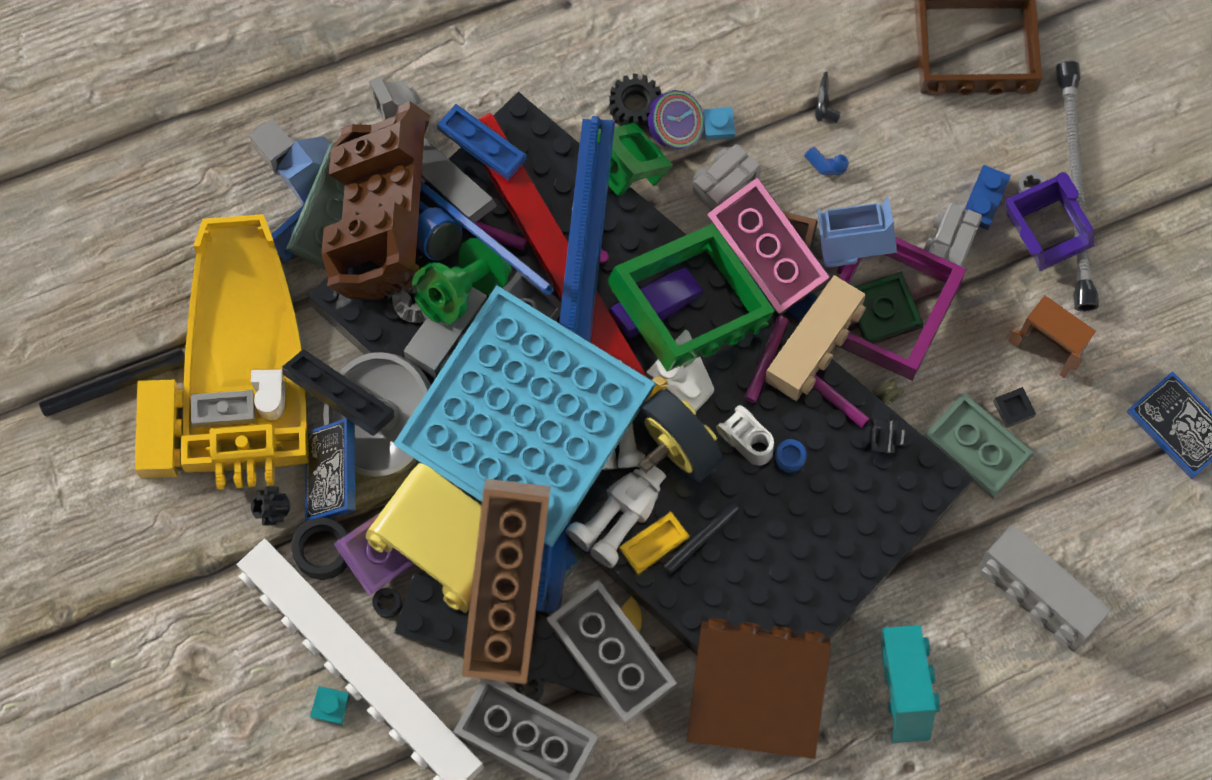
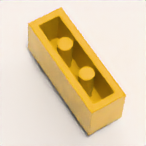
[135,380,184,478]

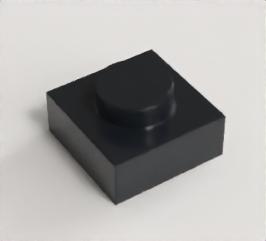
[993,387,1036,429]

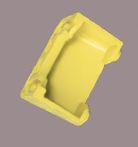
[365,464,481,614]

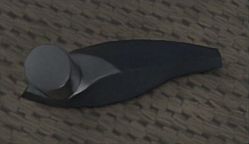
[815,72,841,123]

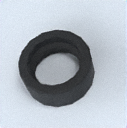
[291,517,348,580]

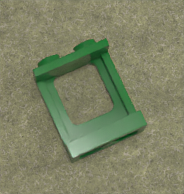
[597,123,673,195]

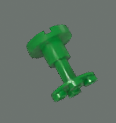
[412,238,512,325]

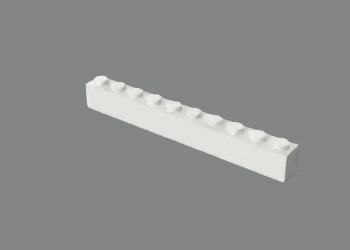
[237,539,484,780]

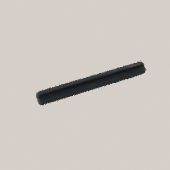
[39,348,185,417]

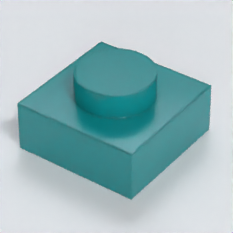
[310,686,350,726]

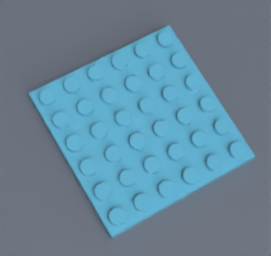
[393,285,656,547]

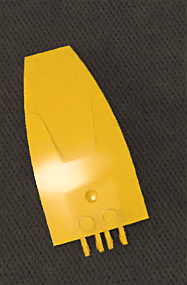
[181,214,309,490]

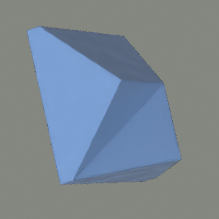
[276,136,330,205]

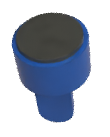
[416,200,462,261]

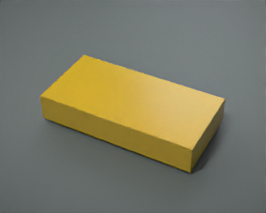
[619,512,690,575]

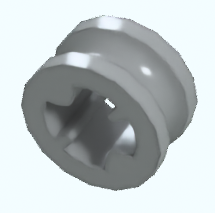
[1016,171,1045,194]

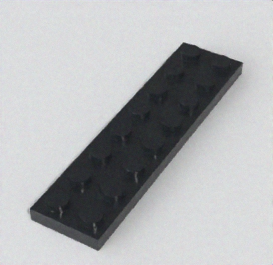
[394,573,656,699]

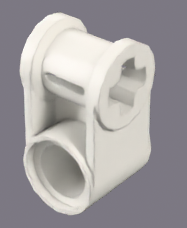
[716,405,774,466]

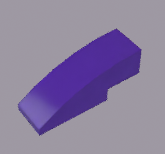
[611,268,704,340]

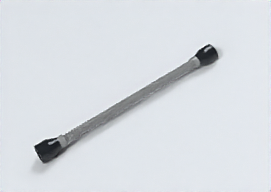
[1056,61,1099,311]

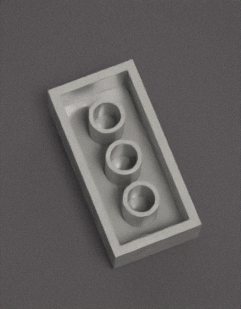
[977,525,1111,651]
[547,580,677,727]
[453,679,599,780]

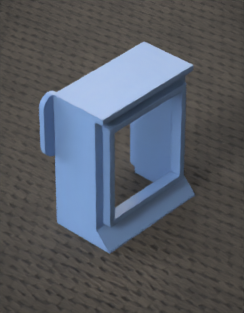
[817,196,897,267]

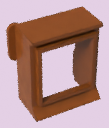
[1009,295,1096,378]

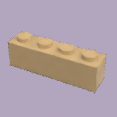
[765,275,866,401]

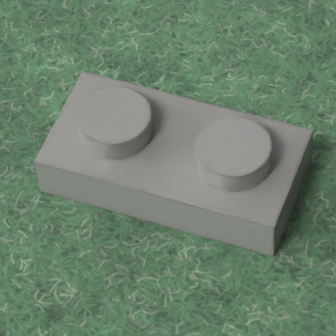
[191,390,255,428]

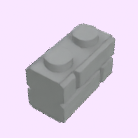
[692,144,761,211]
[924,203,983,267]

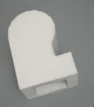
[251,370,286,421]

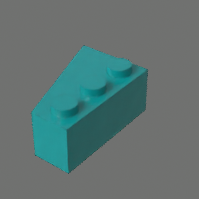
[881,625,940,743]

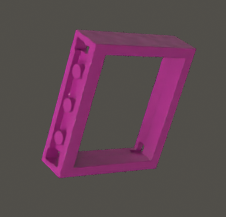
[835,224,966,381]

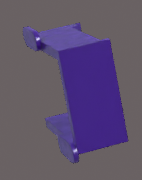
[1005,172,1094,271]

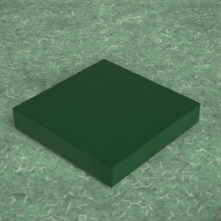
[854,271,924,344]

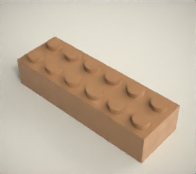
[462,479,551,684]

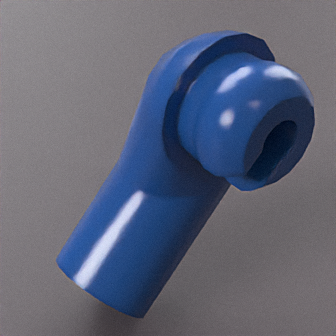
[804,146,849,176]

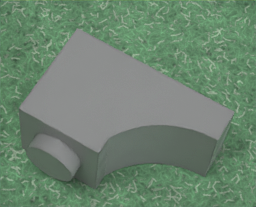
[369,76,421,121]

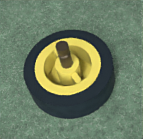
[638,389,723,482]

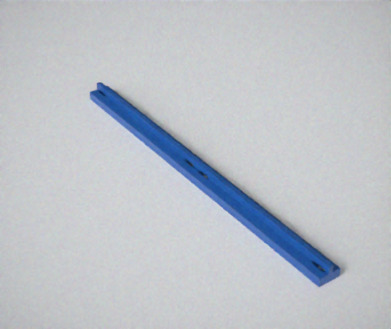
[535,116,615,613]

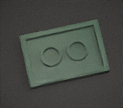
[923,393,1034,499]

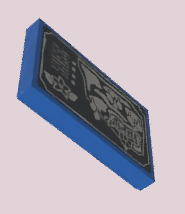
[1127,371,1212,479]
[305,418,356,522]

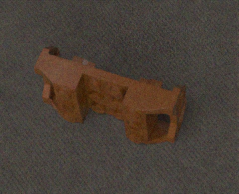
[321,101,430,300]

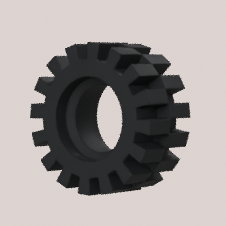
[609,74,661,131]

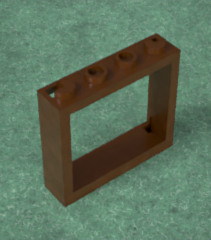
[915,0,1042,96]

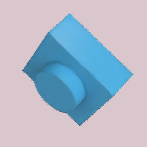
[703,107,735,141]

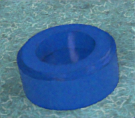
[775,439,807,473]

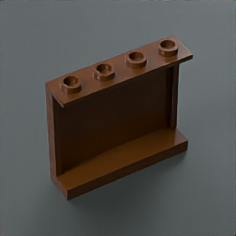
[686,618,831,759]

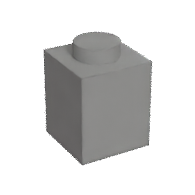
[249,119,294,173]

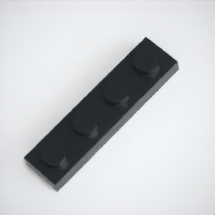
[282,349,395,436]

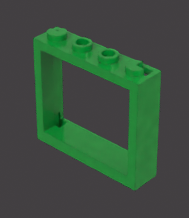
[607,223,775,372]

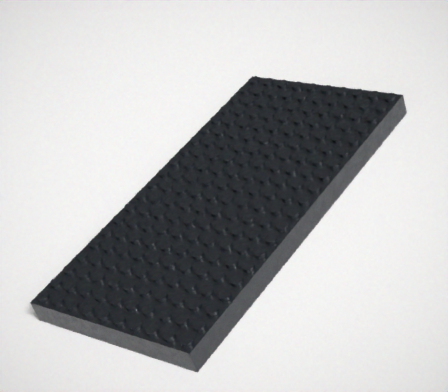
[308,91,973,655]

